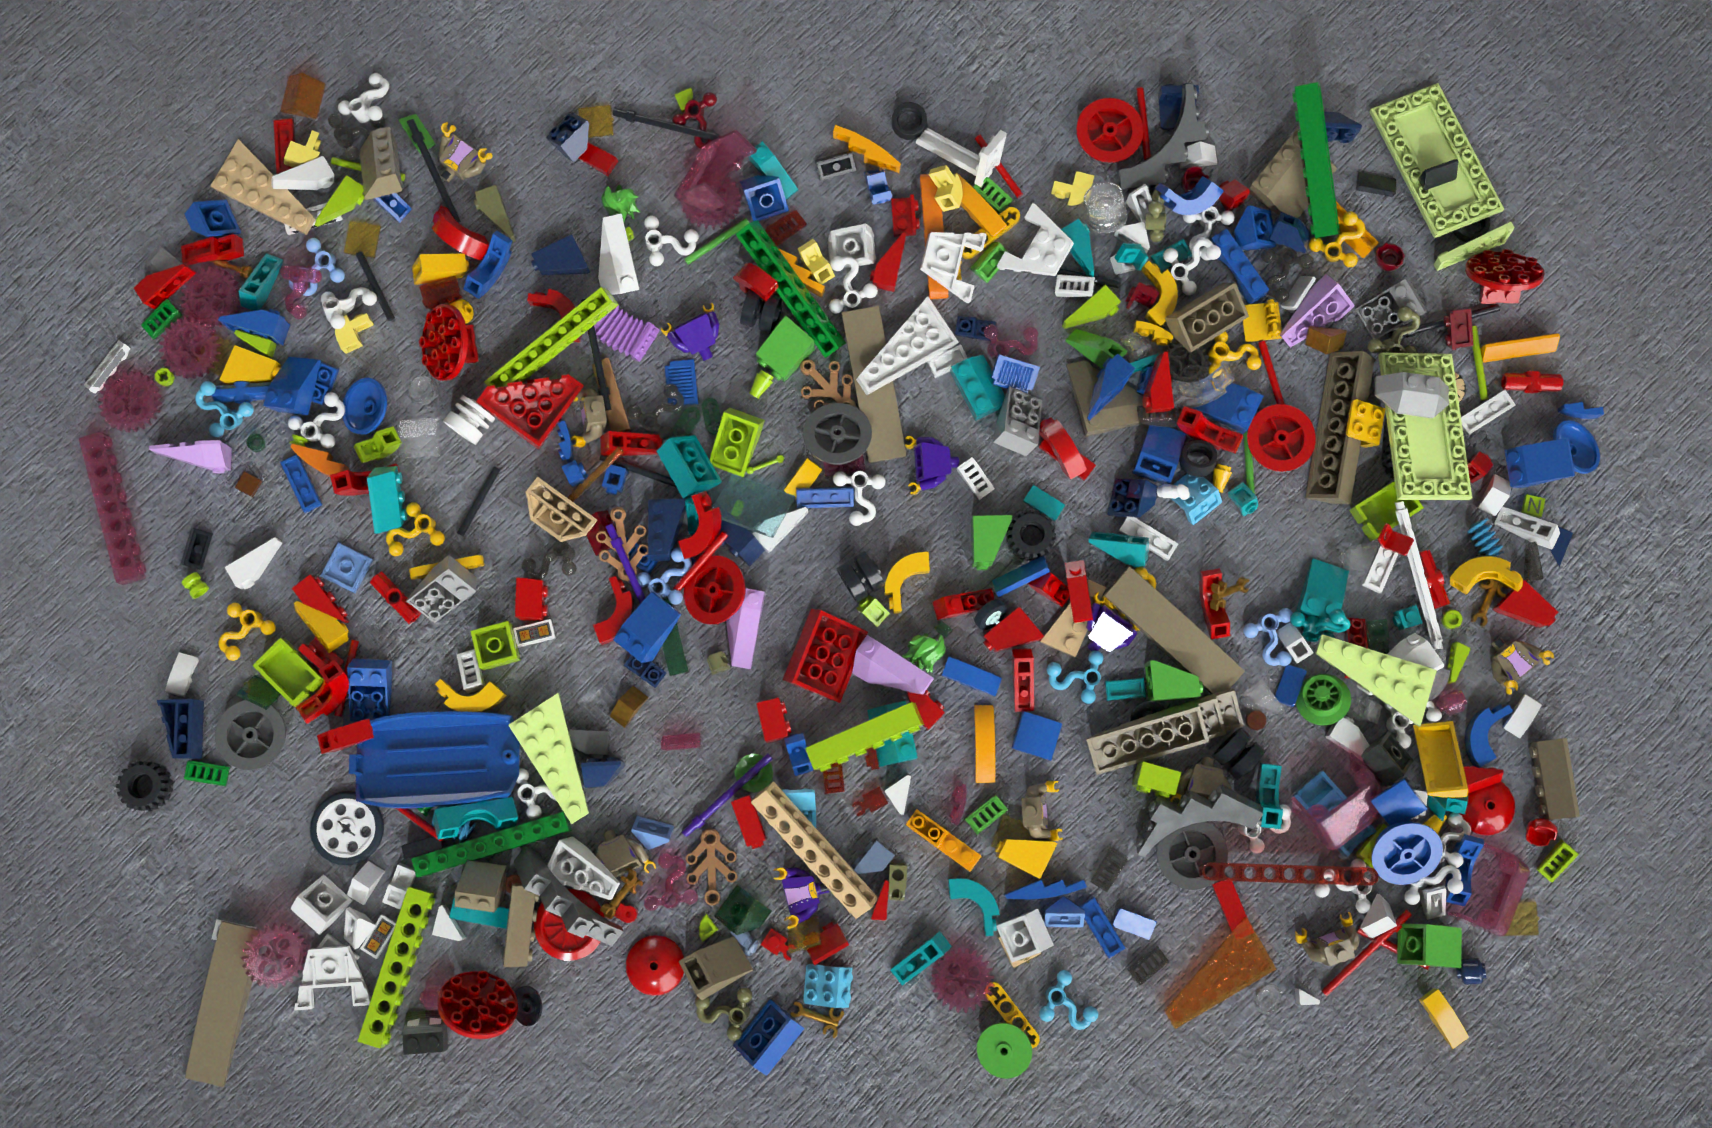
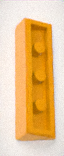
[1336,201,1379,258]
[1480,333,1560,362]

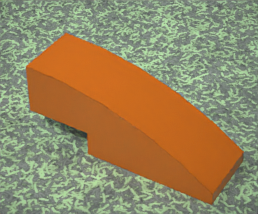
[291,444,349,477]

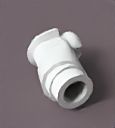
[1157,483,1190,500]

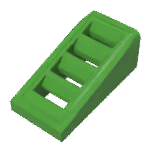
[973,177,1013,213]
[965,795,1008,835]

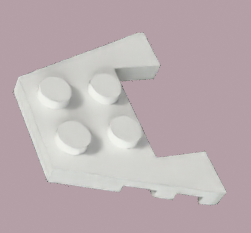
[997,203,1074,276]
[920,232,987,303]
[294,946,371,1010]

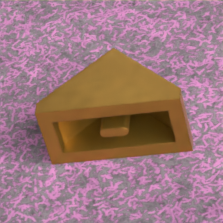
[1305,326,1347,354]
[610,686,649,728]

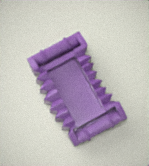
[594,305,660,362]

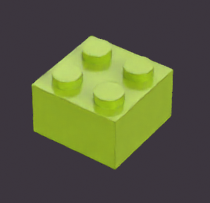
[470,621,521,670]
[1132,762,1181,799]

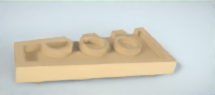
[1040,579,1106,657]

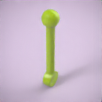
[746,455,784,474]

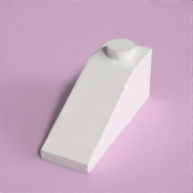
[271,156,334,190]
[752,507,808,553]
[1494,507,1560,549]
[225,537,282,589]
[1325,716,1370,761]

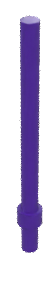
[605,523,646,604]
[682,753,773,837]

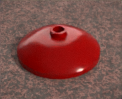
[1459,782,1515,835]
[626,935,684,995]

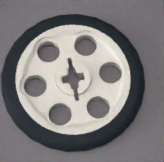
[310,791,384,865]

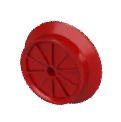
[1076,98,1144,163]
[1247,404,1316,472]
[683,556,746,625]
[534,889,605,961]

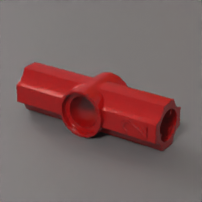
[1501,371,1563,393]
[1419,550,1450,609]
[369,571,422,624]

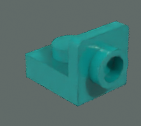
[1114,243,1148,271]
[1228,482,1259,517]
[1392,605,1423,631]

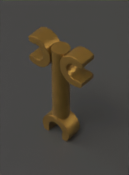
[1210,577,1249,611]
[1471,579,1510,627]
[600,868,643,919]
[790,1001,844,1038]

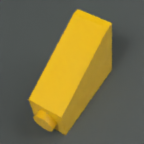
[412,253,469,285]
[219,345,282,385]
[995,839,1058,879]

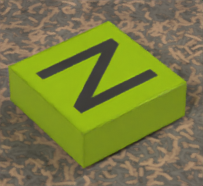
[1521,494,1545,518]

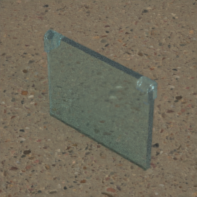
[712,474,795,538]

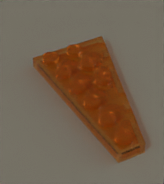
[1164,917,1276,1029]

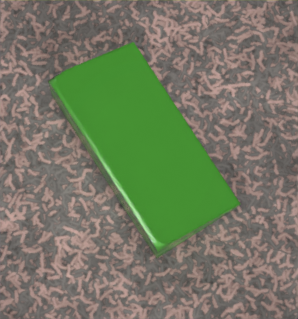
[398,114,436,154]
[970,242,1009,283]

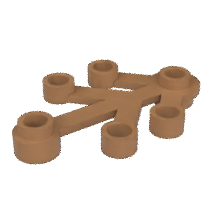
[800,359,856,410]
[596,506,648,581]
[686,828,738,906]

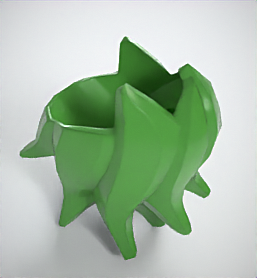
[601,185,640,222]
[902,633,946,673]

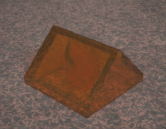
[280,73,326,119]

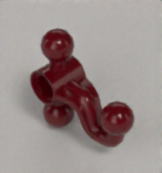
[672,92,722,150]

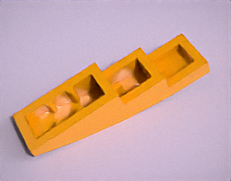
[833,125,901,173]
[955,173,1007,238]
[778,248,825,298]

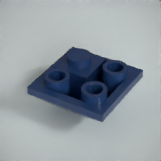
[546,112,589,162]
[1324,112,1362,143]
[1270,212,1310,253]
[1107,478,1158,518]
[581,757,625,788]

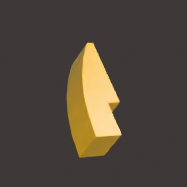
[1418,988,1468,1049]

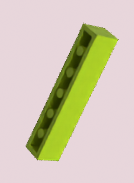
[805,702,924,772]

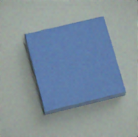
[320,542,373,594]

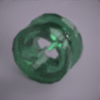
[246,434,265,452]
[933,620,952,638]

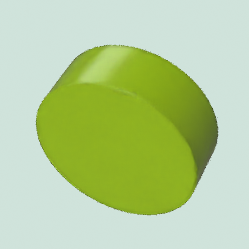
[1441,610,1462,629]

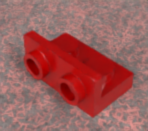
[891,194,920,237]
[298,637,344,669]

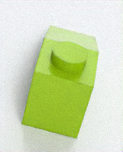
[315,175,365,227]
[1062,285,1121,329]

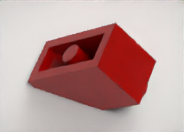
[1219,179,1250,211]
[1467,451,1494,483]

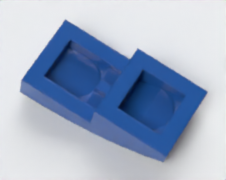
[1558,402,1604,419]

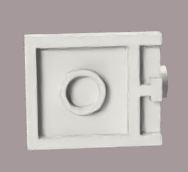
[916,128,1007,187]

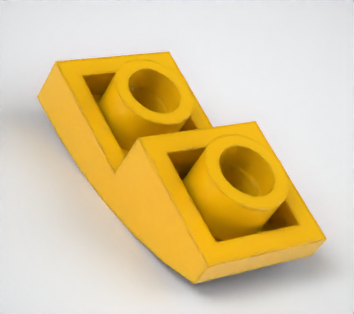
[1133,320,1173,346]
[784,458,822,499]

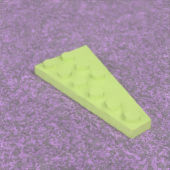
[1315,635,1437,727]
[509,693,589,824]

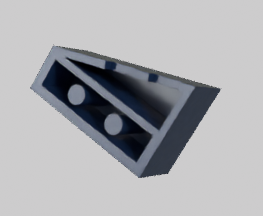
[648,499,686,561]
[712,503,765,567]
[157,699,204,759]

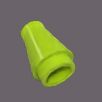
[749,370,774,399]

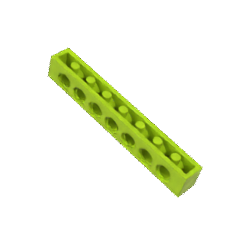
[484,287,619,388]
[357,886,435,1049]

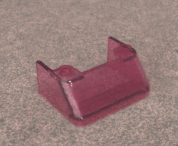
[674,130,757,212]
[1291,753,1383,850]
[1448,843,1530,936]

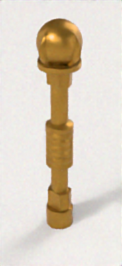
[210,260,253,279]

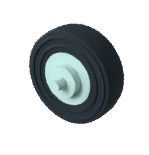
[974,599,1007,630]

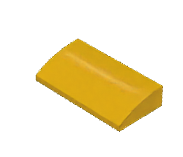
[1413,721,1468,797]

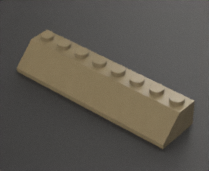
[1305,351,1375,504]

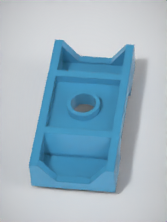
[1291,771,1376,857]

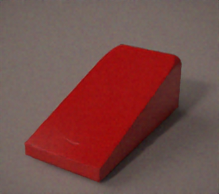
[578,143,618,176]
[871,880,889,920]

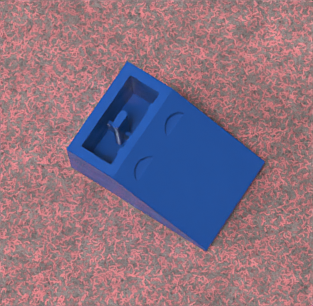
[1132,421,1187,485]
[347,659,392,721]

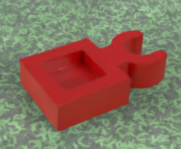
[761,928,797,961]

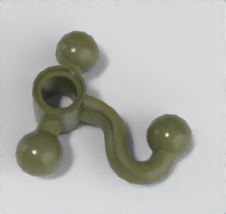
[1145,184,1166,243]
[1368,306,1421,354]
[695,988,752,1041]

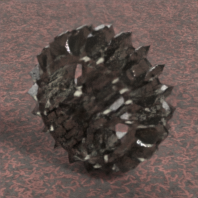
[1163,339,1210,389]

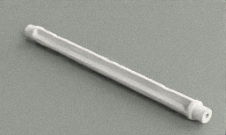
[1395,501,1443,651]

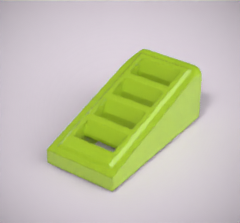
[234,330,277,358]
[1446,642,1471,684]
[1536,839,1579,883]

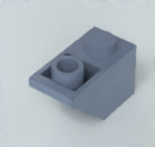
[852,841,895,874]

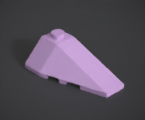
[1280,274,1355,347]
[149,440,232,474]
[726,588,765,670]
[852,635,934,695]

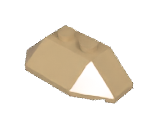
[526,477,598,542]

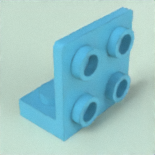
[1171,473,1222,525]

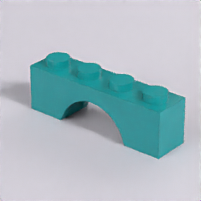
[433,797,518,840]

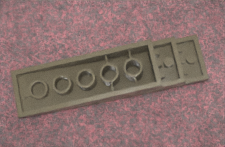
[842,306,906,463]
[1104,567,1245,694]
[1086,688,1244,775]
[185,921,262,1087]

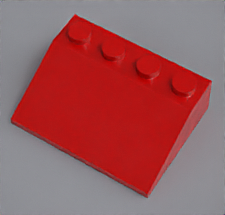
[783,609,868,703]

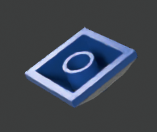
[740,175,789,221]
[184,200,241,237]
[1234,206,1277,251]

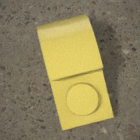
[284,130,321,168]
[929,165,963,212]
[1051,171,1094,206]
[798,239,835,284]
[335,313,374,354]

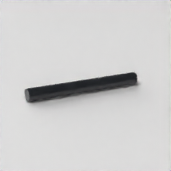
[356,251,395,321]
[457,467,500,537]

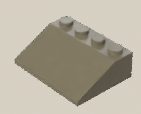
[1249,129,1337,218]

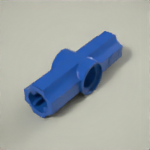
[212,381,270,404]

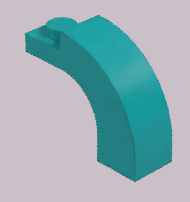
[1256,763,1283,829]
[948,878,1000,936]

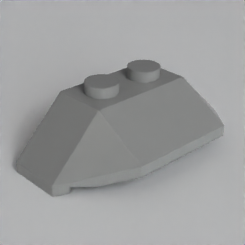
[1375,372,1449,419]

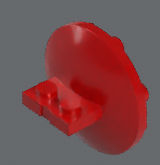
[1465,249,1545,304]
[419,304,479,381]
[437,970,518,1039]

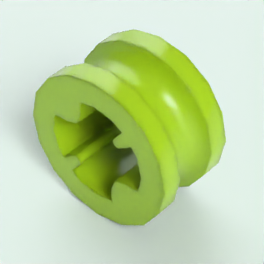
[155,368,175,387]
[289,434,309,447]

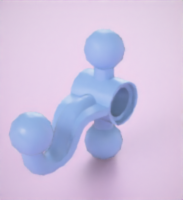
[289,238,345,296]
[637,547,692,605]
[1243,608,1293,666]

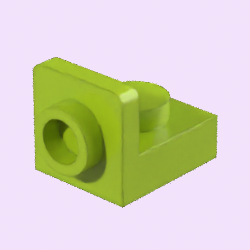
[856,595,890,627]

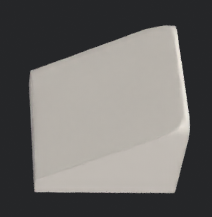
[1110,254,1136,275]
[1295,988,1320,1005]

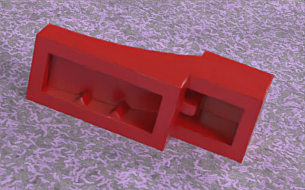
[181,234,244,266]

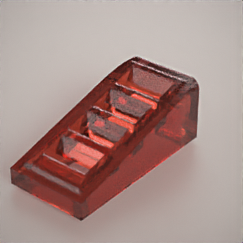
[765,210,807,246]
[823,763,845,794]

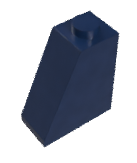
[531,235,590,275]

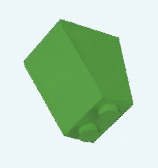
[756,316,815,383]
[971,515,1012,570]
[1144,660,1203,702]
[1397,924,1462,968]

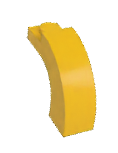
[1141,261,1178,327]
[885,552,930,614]
[1450,556,1523,595]
[435,679,507,712]

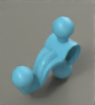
[195,381,254,437]
[1046,651,1104,704]
[1039,970,1098,1030]

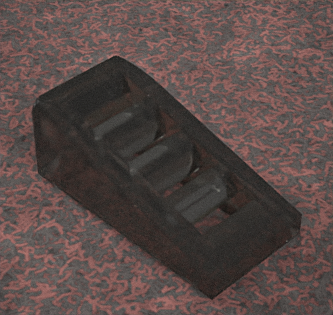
[1137,405,1179,428]
[1523,541,1544,583]
[1090,847,1128,892]
[1126,946,1169,986]

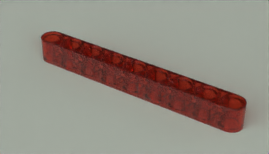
[1198,862,1379,886]

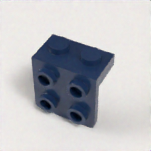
[1158,83,1199,130]

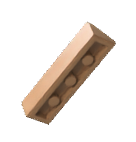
[592,357,631,432]

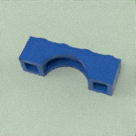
[1210,229,1269,305]

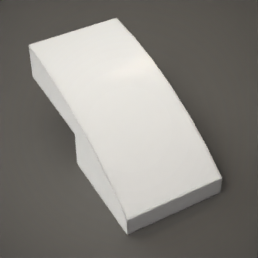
[165,652,199,697]
[1503,694,1542,738]
[382,863,416,909]

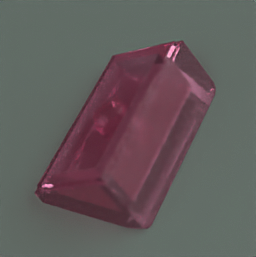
[661,733,701,751]

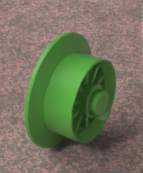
[1296,674,1351,725]
[977,1023,1032,1079]

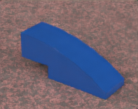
[941,657,1002,696]

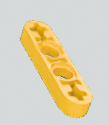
[962,207,1020,259]
[409,555,485,580]
[984,982,1040,1048]

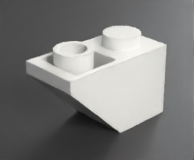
[1276,622,1314,664]

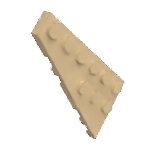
[210,139,316,235]

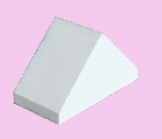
[1179,141,1217,169]
[1126,184,1152,223]
[1114,222,1150,254]
[1477,474,1511,516]
[884,775,911,815]
[347,861,385,905]
[1418,885,1446,920]
[1360,894,1397,938]
[432,905,466,941]
[344,907,376,949]

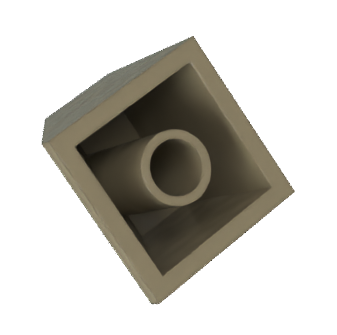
[455,860,506,912]

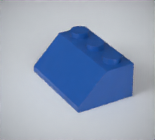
[733,999,805,1076]

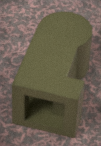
[707,651,731,675]
[889,862,907,901]

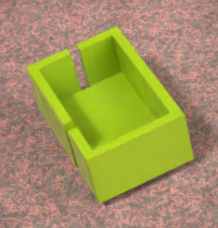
[1349,481,1424,542]
[252,638,323,707]

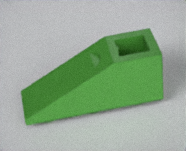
[1065,329,1127,369]

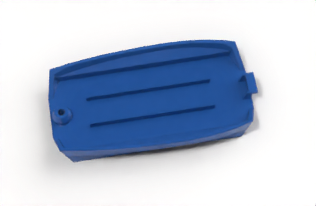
[349,711,519,808]

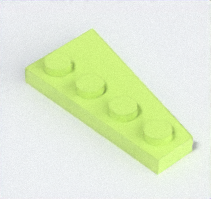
[1434,222,1515,271]

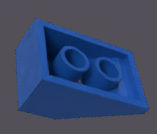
[218,309,290,346]
[1087,354,1135,421]
[263,357,321,415]
[1193,376,1264,434]
[1504,438,1575,488]
[613,592,681,663]

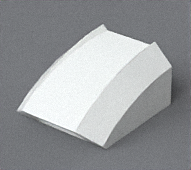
[828,223,876,267]

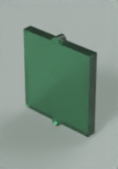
[237,675,281,710]

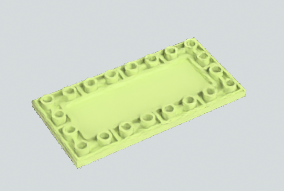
[1369,83,1504,238]
[1378,353,1472,500]

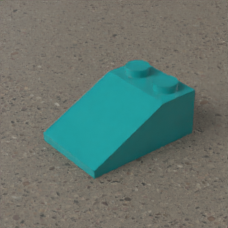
[1295,558,1349,619]

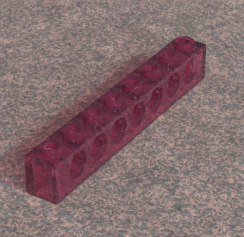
[79,432,146,585]

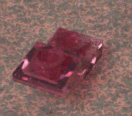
[823,455,866,476]
[949,784,967,826]

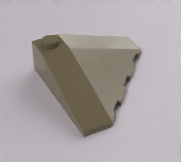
[1066,360,1159,437]

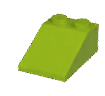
[710,407,765,477]

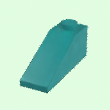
[748,141,798,200]
[1061,219,1094,277]
[239,254,283,311]
[1088,531,1149,567]
[449,898,509,929]
[890,931,952,986]

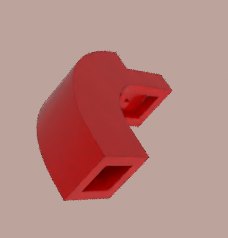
[432,206,489,261]
[733,262,779,301]
[527,289,582,343]
[1177,406,1243,454]
[1039,417,1087,480]
[330,464,400,496]
[678,491,722,560]
[1199,568,1230,640]
[593,576,634,645]
[295,659,349,724]

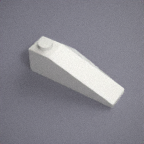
[598,214,640,295]
[1357,633,1444,695]
[547,837,620,900]

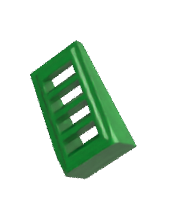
[141,299,183,340]
[184,760,230,786]

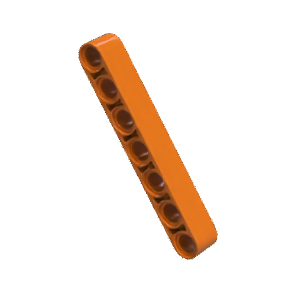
[920,174,948,299]

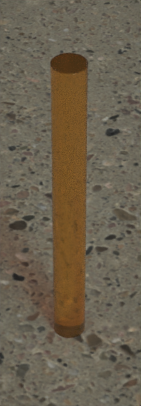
[567,446,624,502]

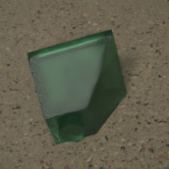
[714,884,772,935]

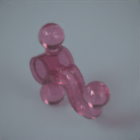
[280,265,322,320]
[984,325,1038,358]
[644,853,698,911]

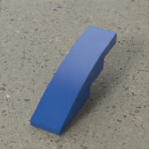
[1004,880,1087,900]

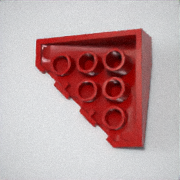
[476,374,584,450]

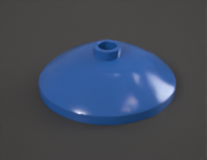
[343,378,387,435]
[1553,420,1600,474]

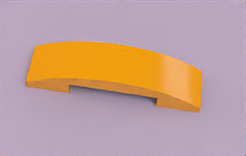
[974,705,995,783]

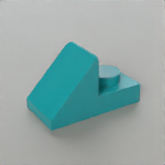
[1427,795,1468,821]

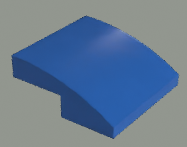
[1012,711,1062,761]
[1371,778,1428,825]

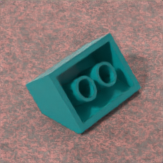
[950,354,1005,421]
[657,435,722,499]
[367,466,407,534]
[867,701,918,767]

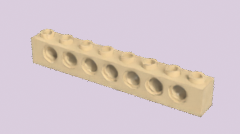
[751,781,878,919]

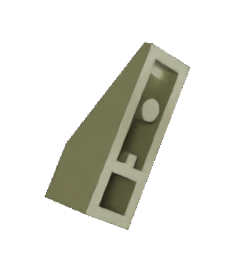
[473,185,516,243]

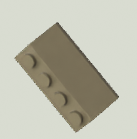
[360,127,403,200]
[1165,283,1249,352]
[1529,738,1580,820]
[503,883,539,967]

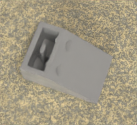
[1355,279,1428,339]
[993,387,1042,456]
[406,555,477,623]

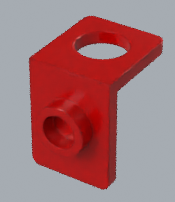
[1378,523,1414,556]

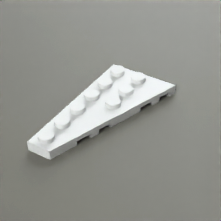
[856,296,959,395]

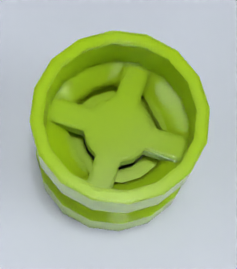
[181,572,209,599]

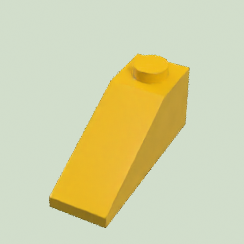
[294,601,349,653]

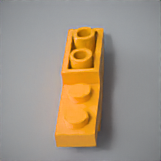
[905,809,981,872]

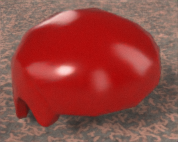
[1526,818,1557,846]

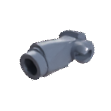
[730,924,758,956]

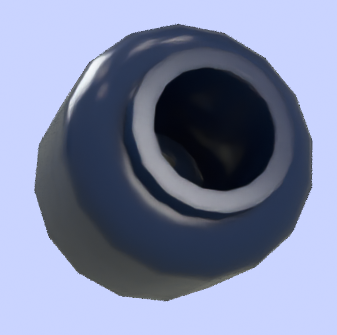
[1456,958,1486,985]

